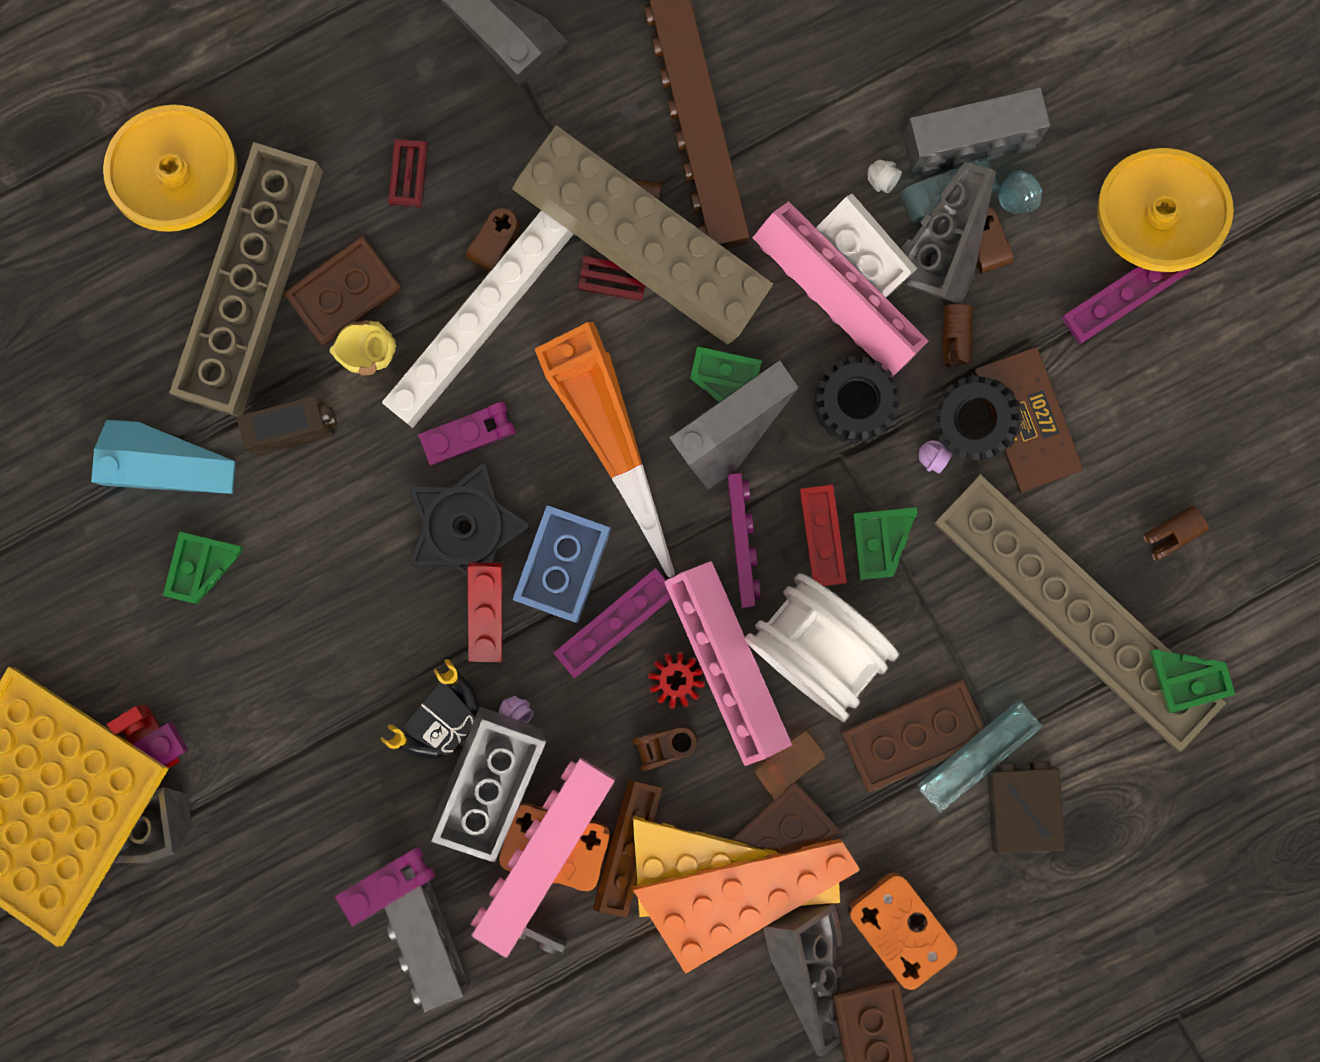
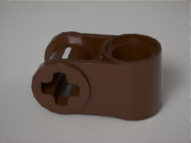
[976,207,1014,274]
[466,208,520,272]
[631,726,698,771]

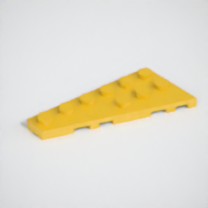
[633,816,840,917]

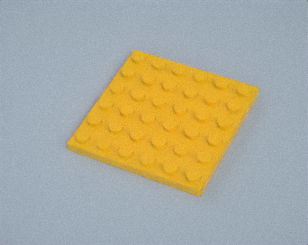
[0,667,169,946]

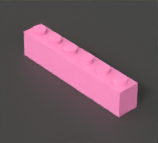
[752,201,928,377]
[664,561,792,766]
[471,758,615,958]

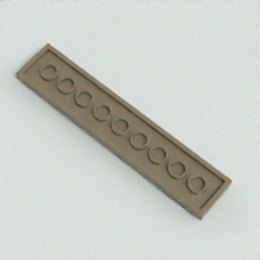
[934,474,1226,752]

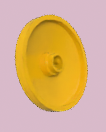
[103,105,237,231]
[1097,148,1234,272]

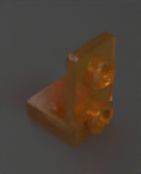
[753,732,825,800]

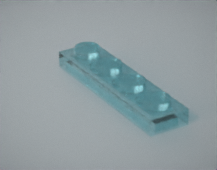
[917,700,1043,813]

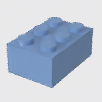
[513,505,611,623]

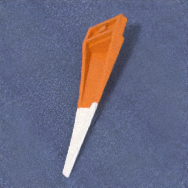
[535,322,675,578]

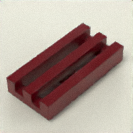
[388,139,428,208]
[578,256,645,302]

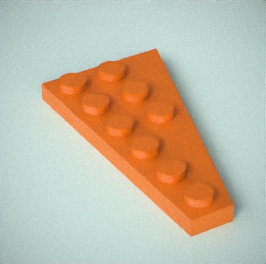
[633,838,860,974]

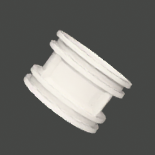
[744,573,899,722]

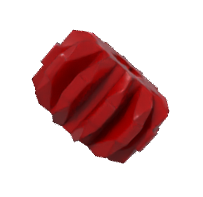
[648,652,705,709]

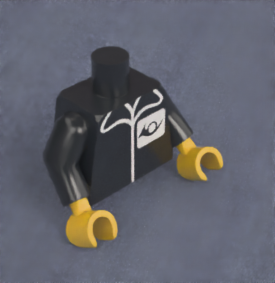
[381,659,480,759]

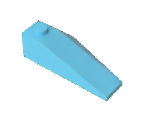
[91,420,236,494]

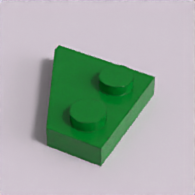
[690,346,762,402]
[852,507,918,580]
[163,532,244,604]
[1149,649,1236,713]

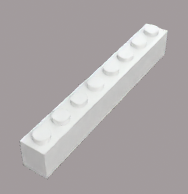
[382,210,573,428]

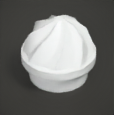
[868,160,902,193]

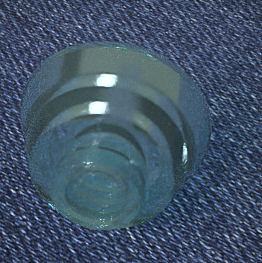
[999,170,1042,214]

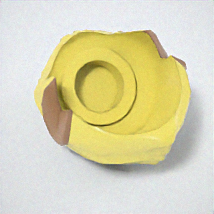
[330,320,397,376]

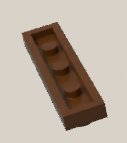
[593,779,663,918]

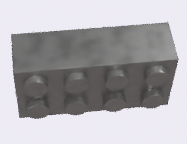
[903,88,1050,175]
[430,707,546,863]
[384,865,470,1012]

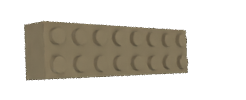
[512,125,773,345]
[169,142,323,417]

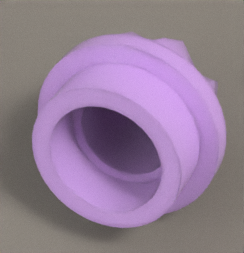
[919,440,953,474]
[499,696,534,723]

